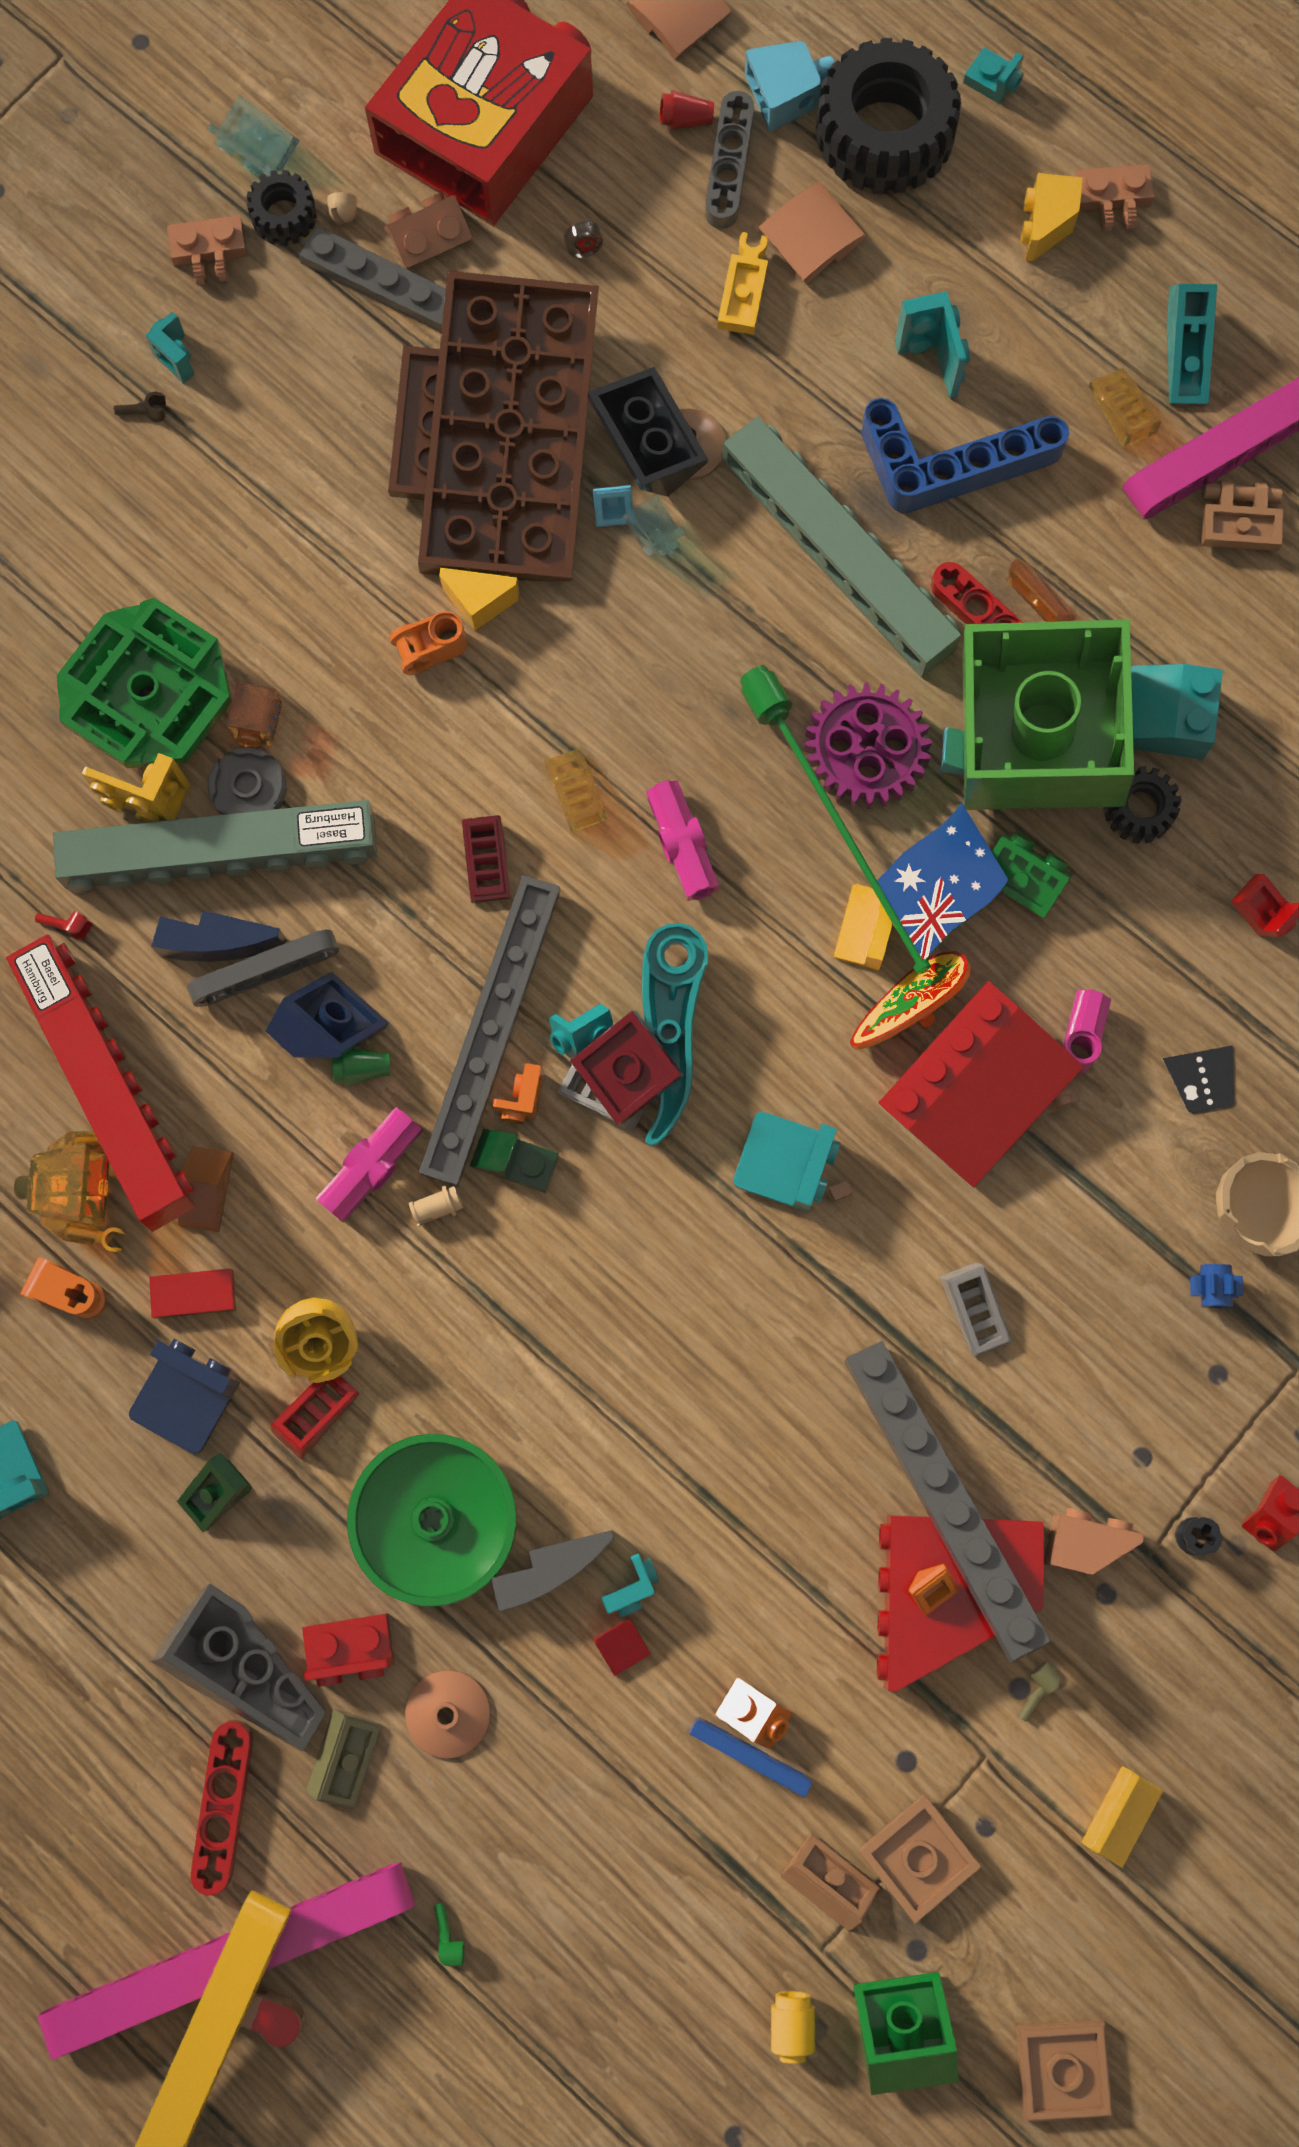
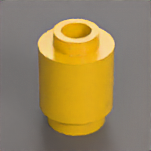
[771,1991,815,2064]

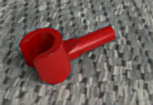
[35,911,93,940]

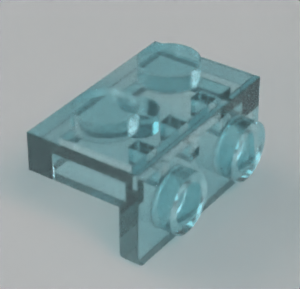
[207,95,300,177]

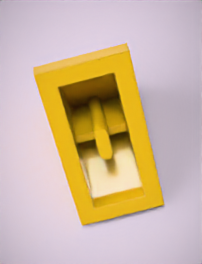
[439,568,520,631]

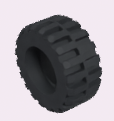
[816,38,961,194]

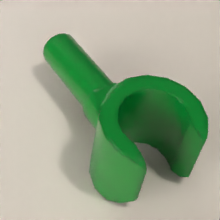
[434,1903,465,1966]

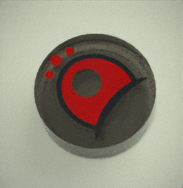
[564,221,603,258]

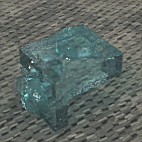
[622,494,686,557]

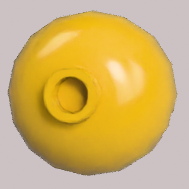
[273,1297,358,1383]

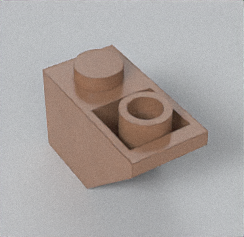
[1044,1508,1144,1575]

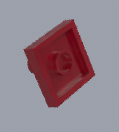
[570,1010,684,1125]

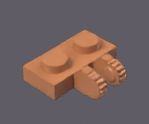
[1074,164,1154,232]
[167,215,247,285]

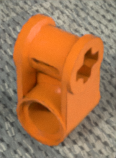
[389,611,468,675]
[20,1256,107,1319]

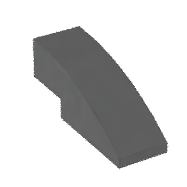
[491,1530,614,1612]

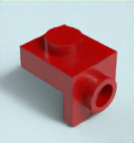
[1230,874,1299,937]
[1242,1475,1299,1551]

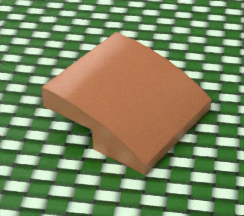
[626,0,732,60]
[758,181,866,285]

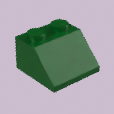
[853,1972,959,2095]

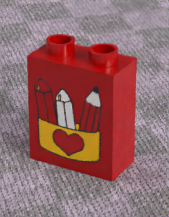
[364,0,593,227]

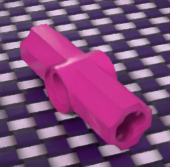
[646,780,719,901]
[316,1107,423,1223]

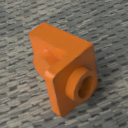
[493,1063,544,1124]

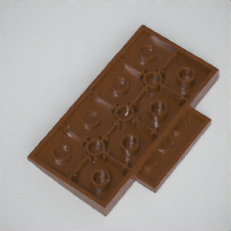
[388,270,599,581]

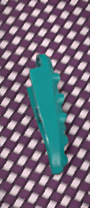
[642,923,708,1147]

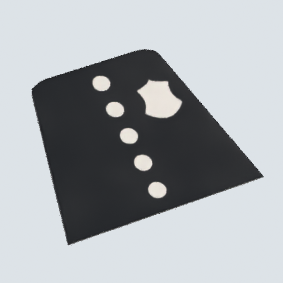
[1162,1045,1234,1113]

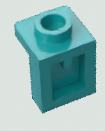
[963,47,1024,104]
[145,312,194,384]

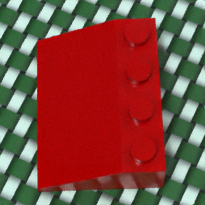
[878,981,1084,1188]

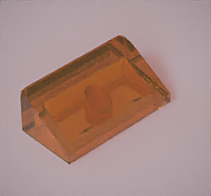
[1006,559,1077,622]

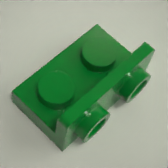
[992,832,1073,918]

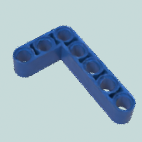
[861,398,1069,513]

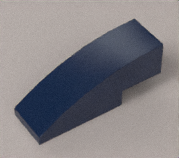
[151,911,286,962]

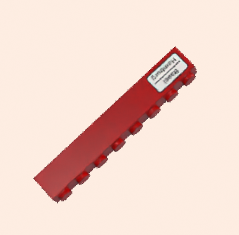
[5,934,196,1232]

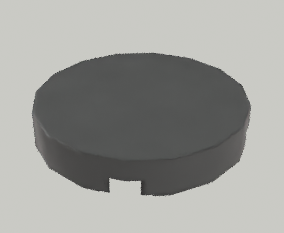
[208,746,287,815]

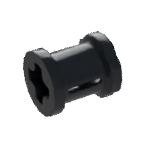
[1175,1517,1223,1556]

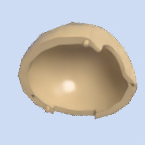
[1216,1152,1299,1257]

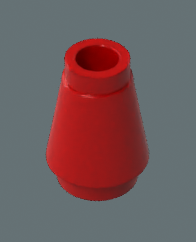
[659,90,714,130]

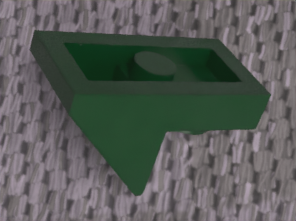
[470,1128,559,1193]
[177,1452,252,1533]

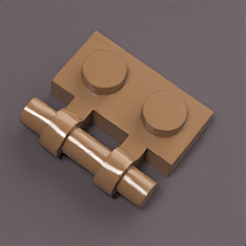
[1201,481,1283,551]

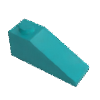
[1167,284,1217,404]

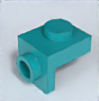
[549,1003,613,1059]
[601,1553,659,1618]

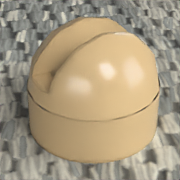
[327,192,357,225]

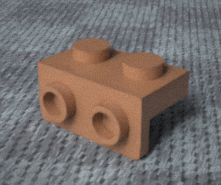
[384,192,473,269]

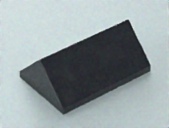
[587,367,708,497]

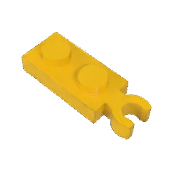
[717,232,768,335]

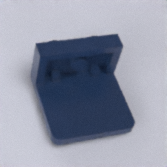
[129,1338,240,1454]

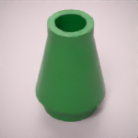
[332,1049,390,1087]

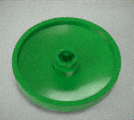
[347,1434,517,1606]

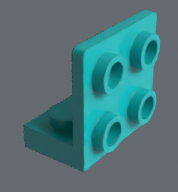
[895,291,970,398]
[0,1420,50,1519]

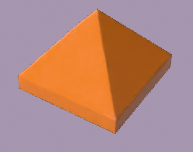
[909,1564,959,1616]

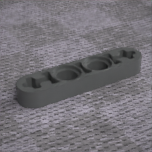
[705,91,754,229]
[187,930,339,1007]

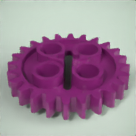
[804,682,932,809]

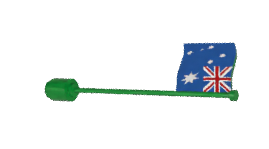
[740,665,1008,975]

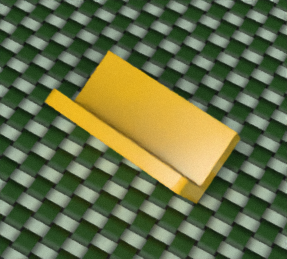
[834,884,893,971]
[1081,1766,1163,1868]

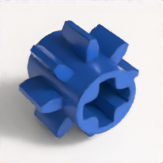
[1190,1264,1243,1308]

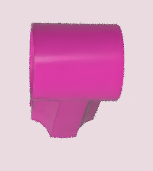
[1062,989,1111,1074]

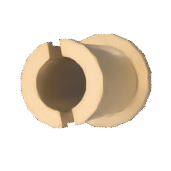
[409,1185,464,1227]

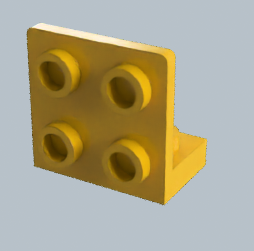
[82,753,191,823]

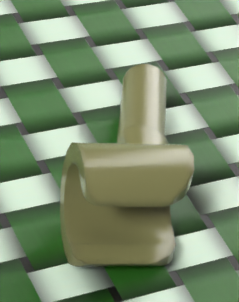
[1018,1661,1060,1722]

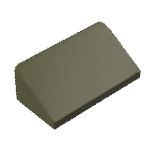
[306,1709,382,1809]

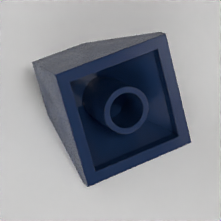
[265,972,389,1058]

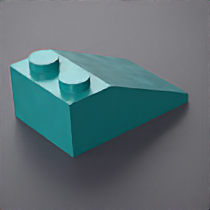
[1131,664,1223,760]

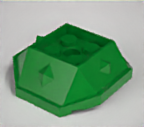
[57,598,232,768]

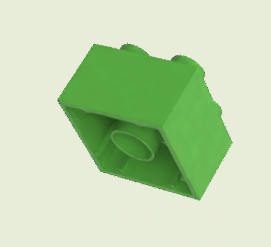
[963,619,1134,810]

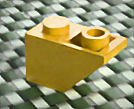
[1020,173,1083,262]

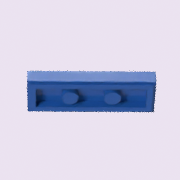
[689,1716,812,1797]

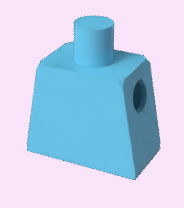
[745,41,834,132]

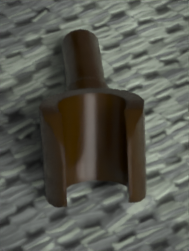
[114,391,166,422]

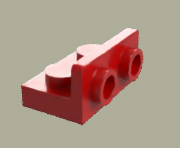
[302,1613,394,1687]

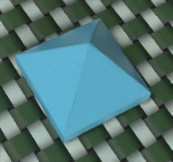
[593,485,634,527]

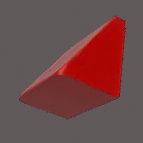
[593,1617,651,1676]

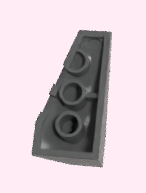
[151,1583,326,1751]

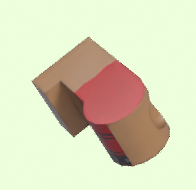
[241,1985,306,2047]

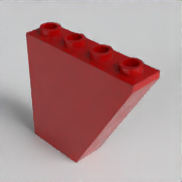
[877,1515,1044,1691]

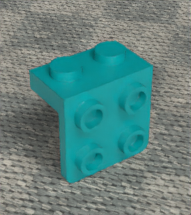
[733,1112,841,1212]

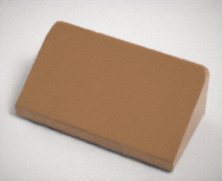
[781,1833,881,1930]

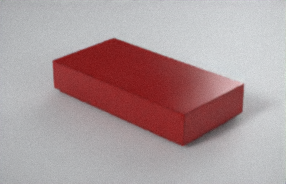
[149,1268,236,1319]

